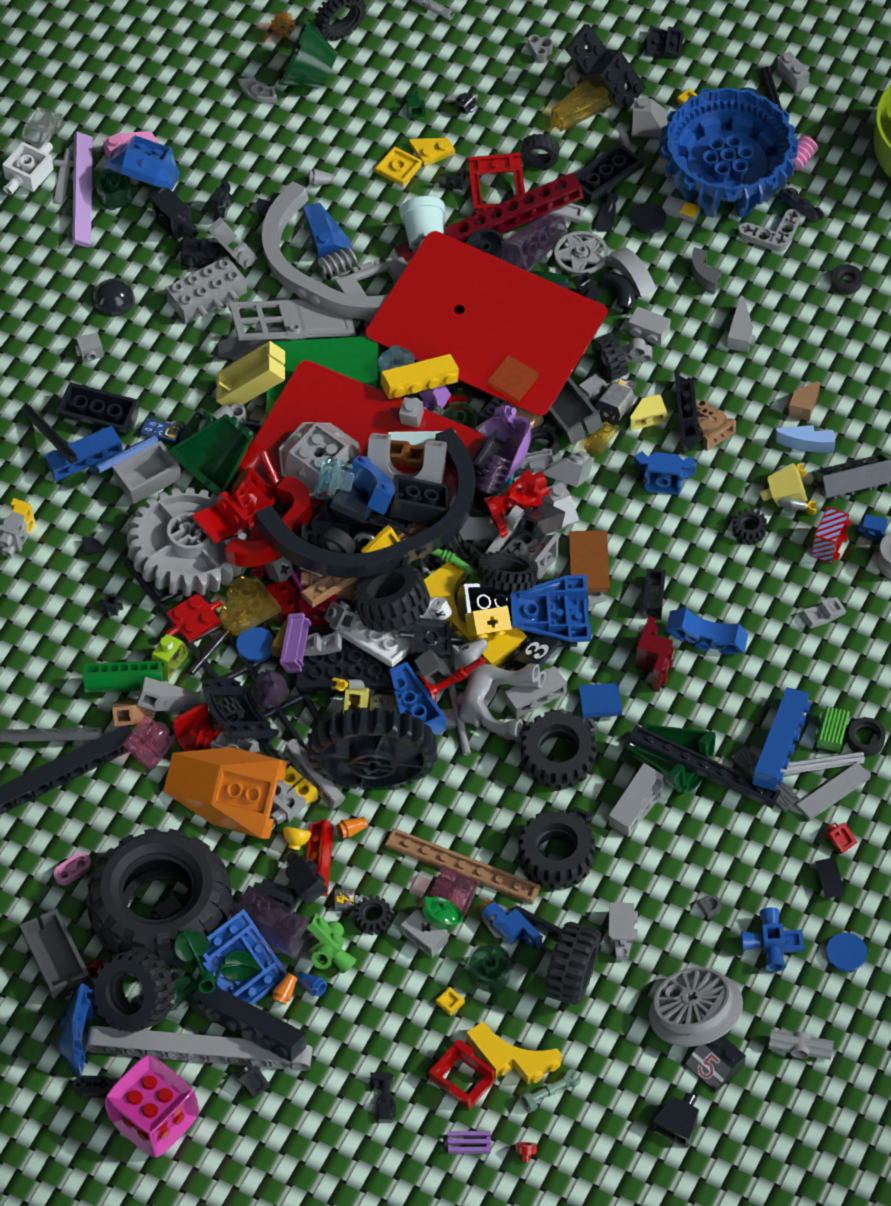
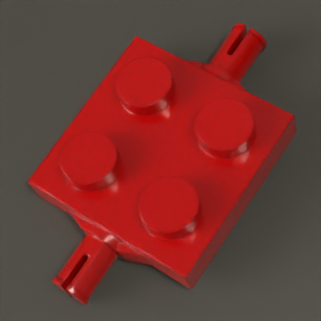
[164,593,223,643]

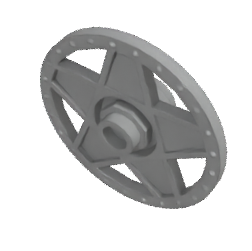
[554,231,608,275]

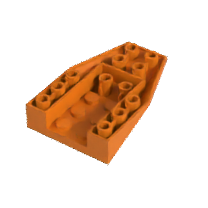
[163,747,288,839]

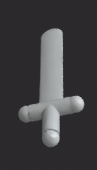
[53,148,74,204]

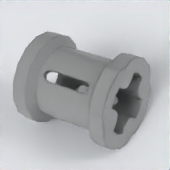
[564,65,586,88]

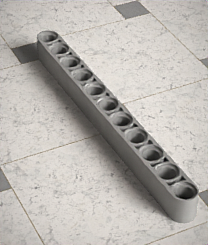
[85,1026,313,1071]

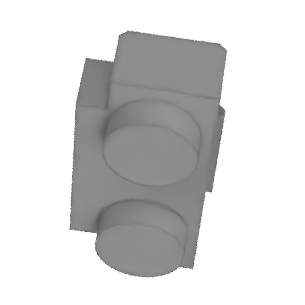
[520,448,554,473]

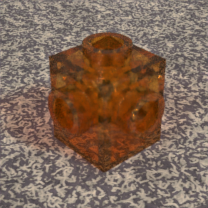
[271,13,296,37]

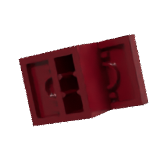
[636,616,675,692]

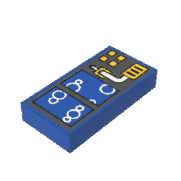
[141,418,182,445]

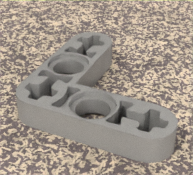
[738,209,801,252]
[485,505,524,554]

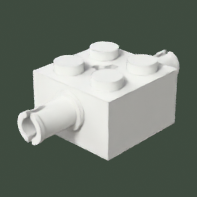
[2,141,54,195]

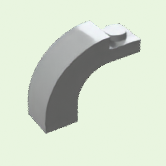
[605,247,656,297]

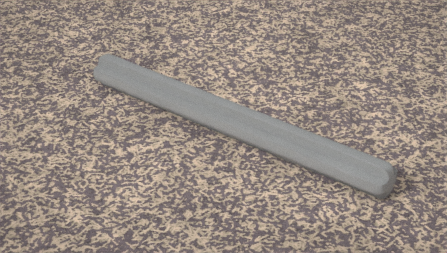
[749,752,865,778]

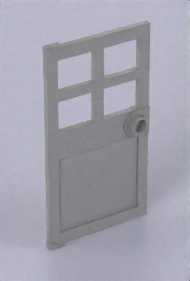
[228,299,356,340]

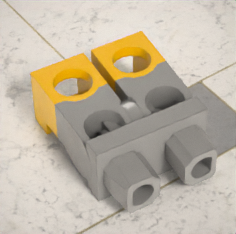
[0,498,36,558]
[270,765,318,825]

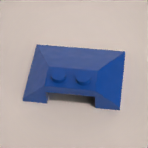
[199,909,287,1005]

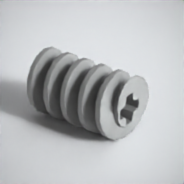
[318,247,358,280]

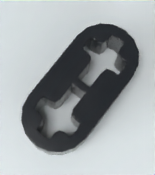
[73,1075,113,1097]

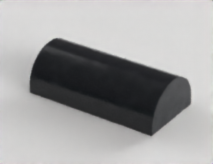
[574,143,644,205]
[56,382,139,434]
[457,583,518,623]

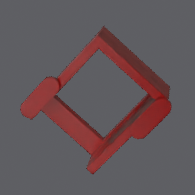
[429,1040,496,1110]

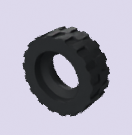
[520,134,560,169]

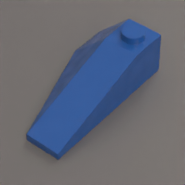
[303,203,353,259]
[390,662,446,735]

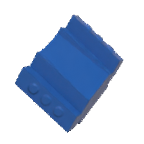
[634,451,697,495]

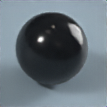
[92,278,135,317]

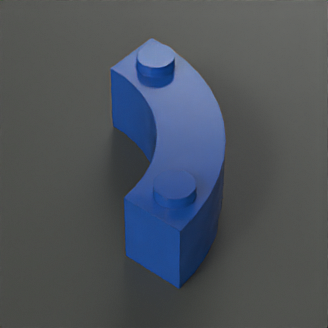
[345,456,395,515]
[666,608,748,654]

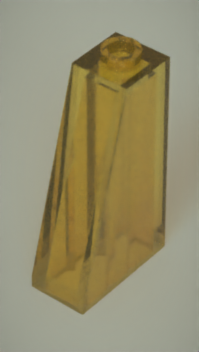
[550,79,613,132]

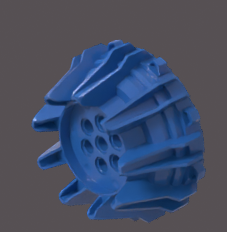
[659,88,799,218]

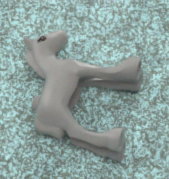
[452,638,546,743]

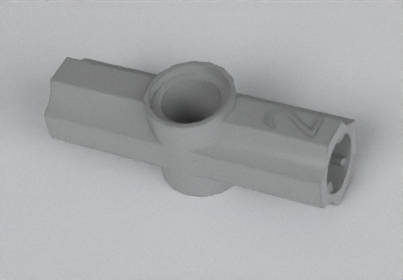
[768,1030,834,1060]

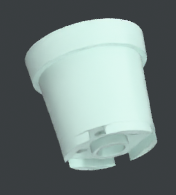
[399,196,445,252]

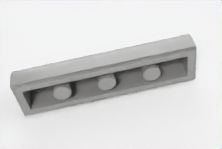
[283,739,345,810]

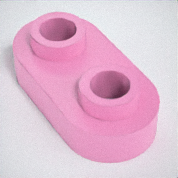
[54,853,92,885]

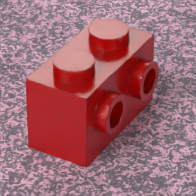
[267,579,299,625]

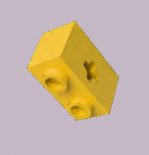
[465,606,512,639]

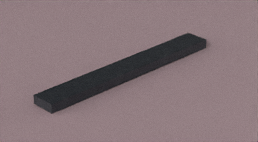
[627,725,781,809]

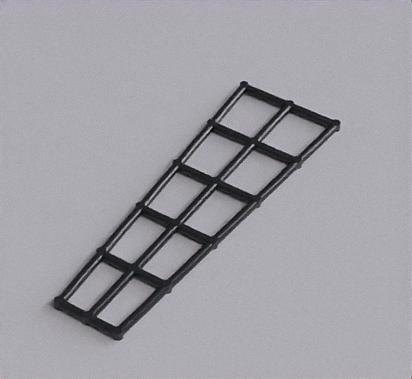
[124,557,322,767]

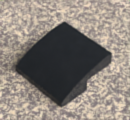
[644,25,684,59]

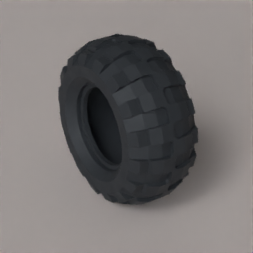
[86,828,233,968]

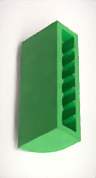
[83,660,164,693]

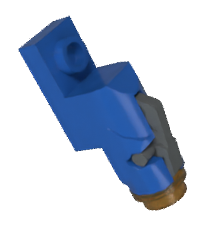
[477,898,543,950]

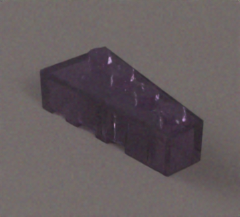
[501,214,568,272]

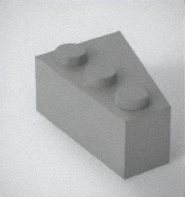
[608,763,664,837]

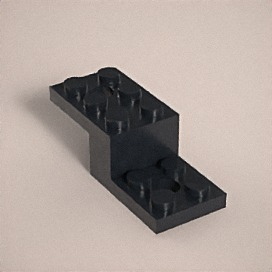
[565,24,646,112]

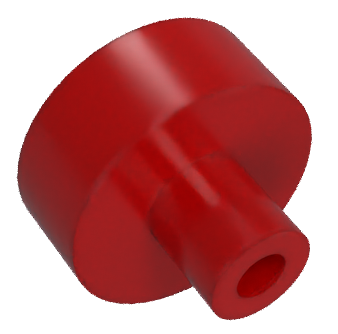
[515,1142,537,1162]

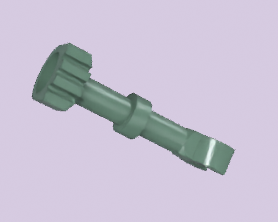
[521,1069,581,1113]

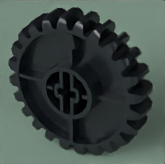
[308,707,437,790]

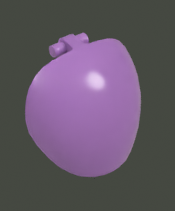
[473,406,531,489]

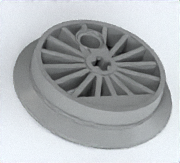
[649,967,743,1047]

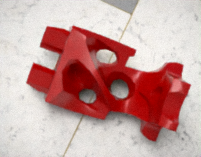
[484,470,550,538]

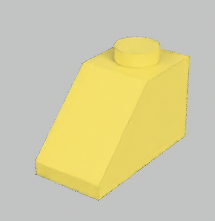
[630,394,667,431]

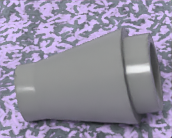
[308,169,334,186]

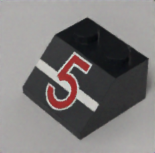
[685,1035,746,1093]

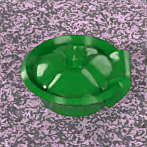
[422,896,463,930]

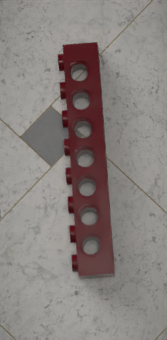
[444,172,584,244]

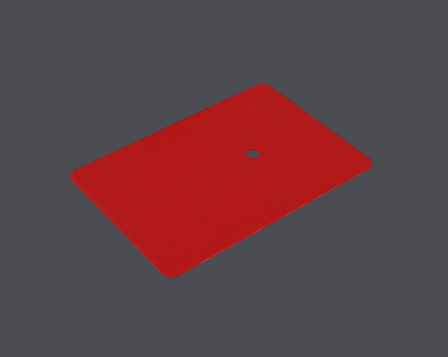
[366,231,608,416]
[237,360,484,536]

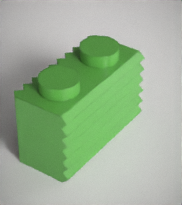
[814,706,850,753]

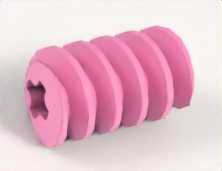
[790,134,818,171]

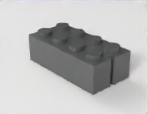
[547,377,603,445]
[19,909,92,1002]

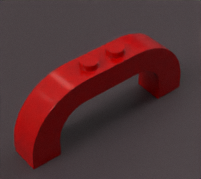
[224,475,313,567]

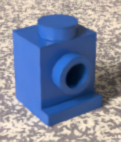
[858,514,888,544]

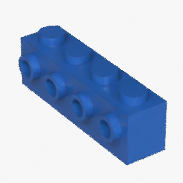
[44,426,123,481]

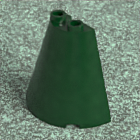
[168,414,255,496]
[623,724,716,793]

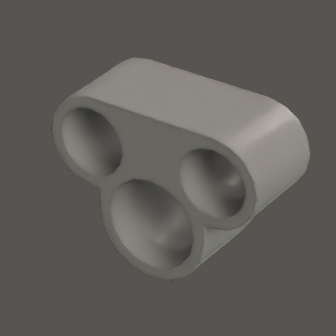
[528,35,553,63]
[622,338,652,362]

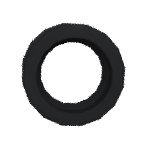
[527,427,559,455]
[317,527,356,554]
[847,717,886,757]

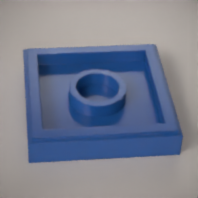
[579,683,622,718]

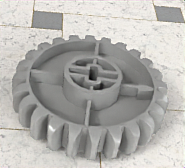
[127,488,249,597]

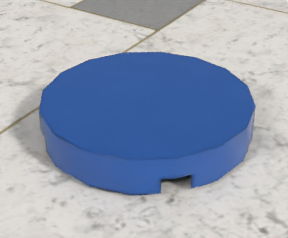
[237,627,274,663]
[826,933,867,972]

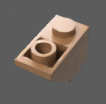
[112,700,154,727]

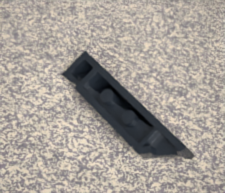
[674,371,701,454]

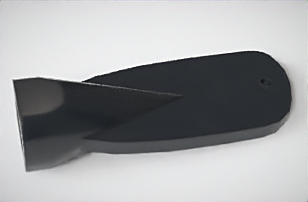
[595,192,618,232]

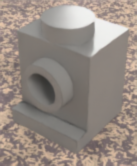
[579,373,608,403]

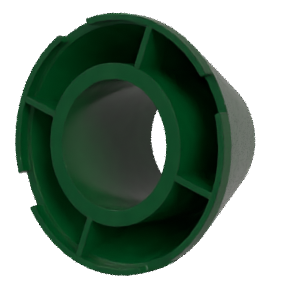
[278,21,338,87]

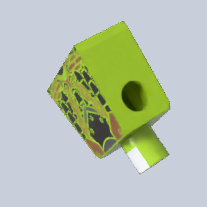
[152,634,188,681]

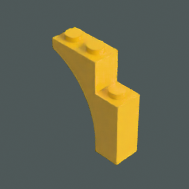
[467,1021,562,1085]

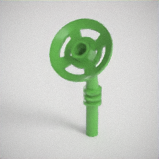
[431,549,482,584]

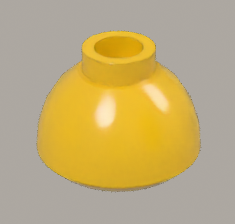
[283,827,311,850]

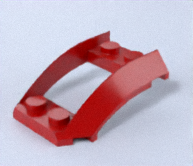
[468,153,525,214]

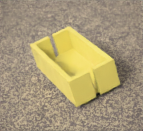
[216,341,285,408]

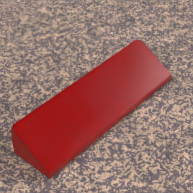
[306,819,334,896]

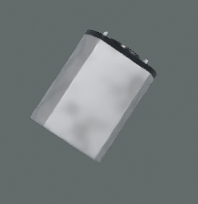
[594,382,634,426]

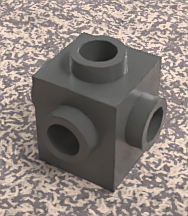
[324,601,358,632]

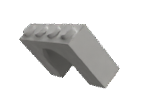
[368,433,447,484]

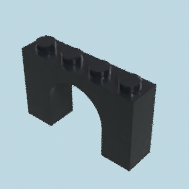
[476,483,565,538]

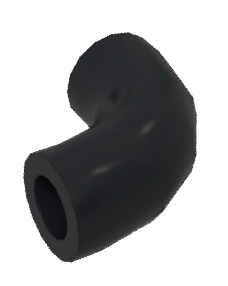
[603,272,635,310]

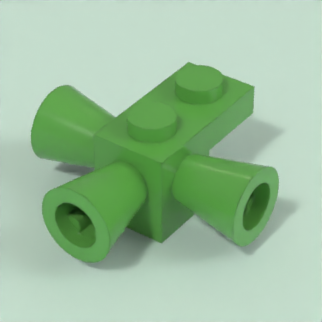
[306,913,356,974]

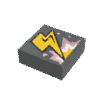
[335,889,355,911]

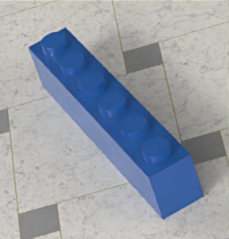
[752,687,811,791]

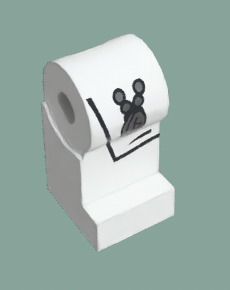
[420,597,452,620]

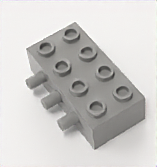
[165,256,247,324]

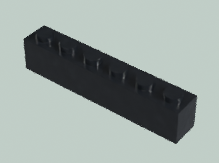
[191,986,306,1062]

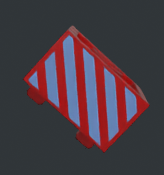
[811,507,851,564]

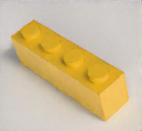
[381,354,459,399]

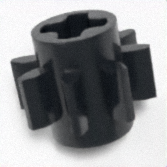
[456,92,477,114]
[99,593,123,617]

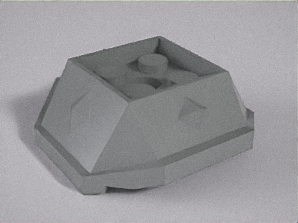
[279,422,360,499]

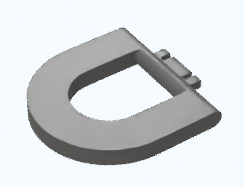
[334,257,408,323]

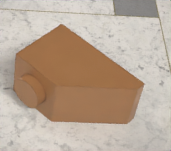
[786,381,821,421]

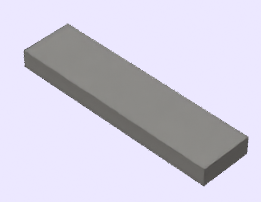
[797,762,871,821]

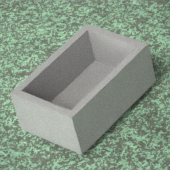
[112,441,181,504]

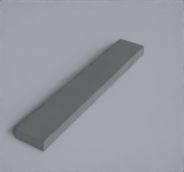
[0,727,102,742]

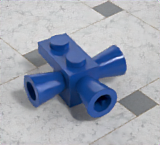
[741,907,804,972]

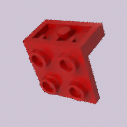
[192,491,249,544]
[172,702,220,752]

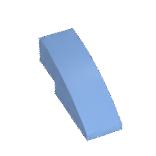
[775,425,835,453]

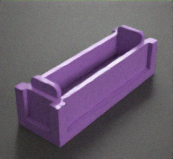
[280,613,311,673]

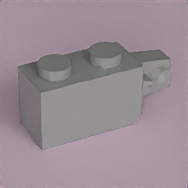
[608,902,638,960]

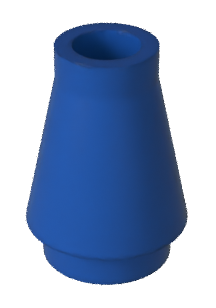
[296,971,327,997]

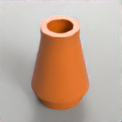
[336,817,368,839]
[271,973,298,1005]

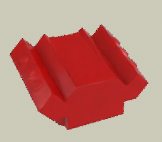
[231,467,276,531]

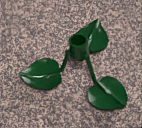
[171,930,260,1011]

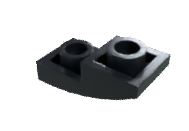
[815,857,845,899]

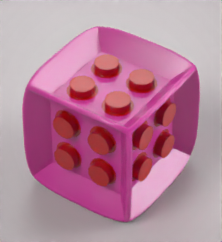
[105,1055,199,1158]

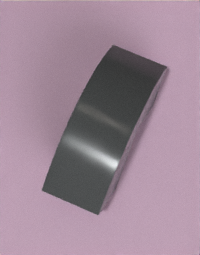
[691,247,722,295]

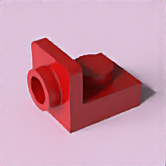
[822,822,858,854]

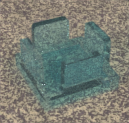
[314,458,354,501]

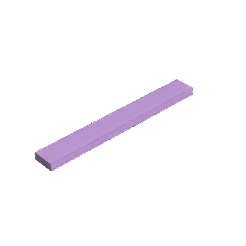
[72,132,93,248]

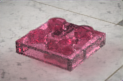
[122,715,175,771]
[429,865,480,919]

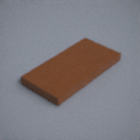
[569,531,610,593]

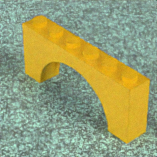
[424,561,528,667]

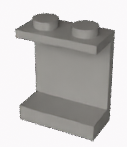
[207,217,258,270]

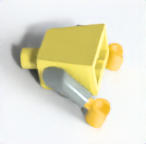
[760,463,817,515]
[331,678,369,714]

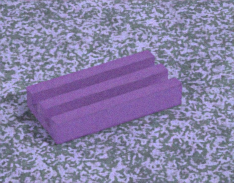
[448,1131,491,1154]

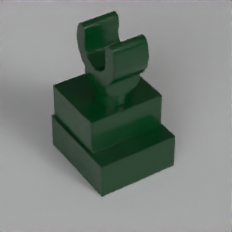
[406,89,426,118]

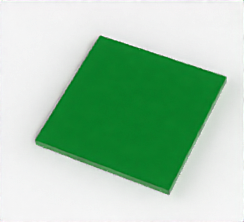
[266,336,379,419]

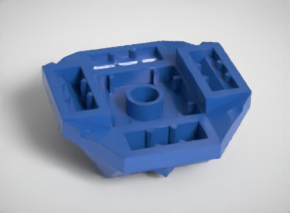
[105,135,180,191]

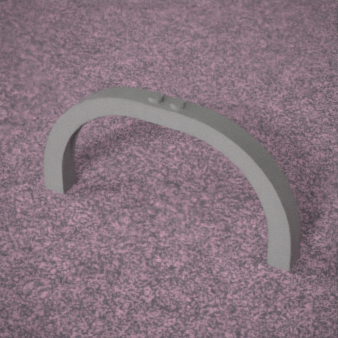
[262,181,389,320]

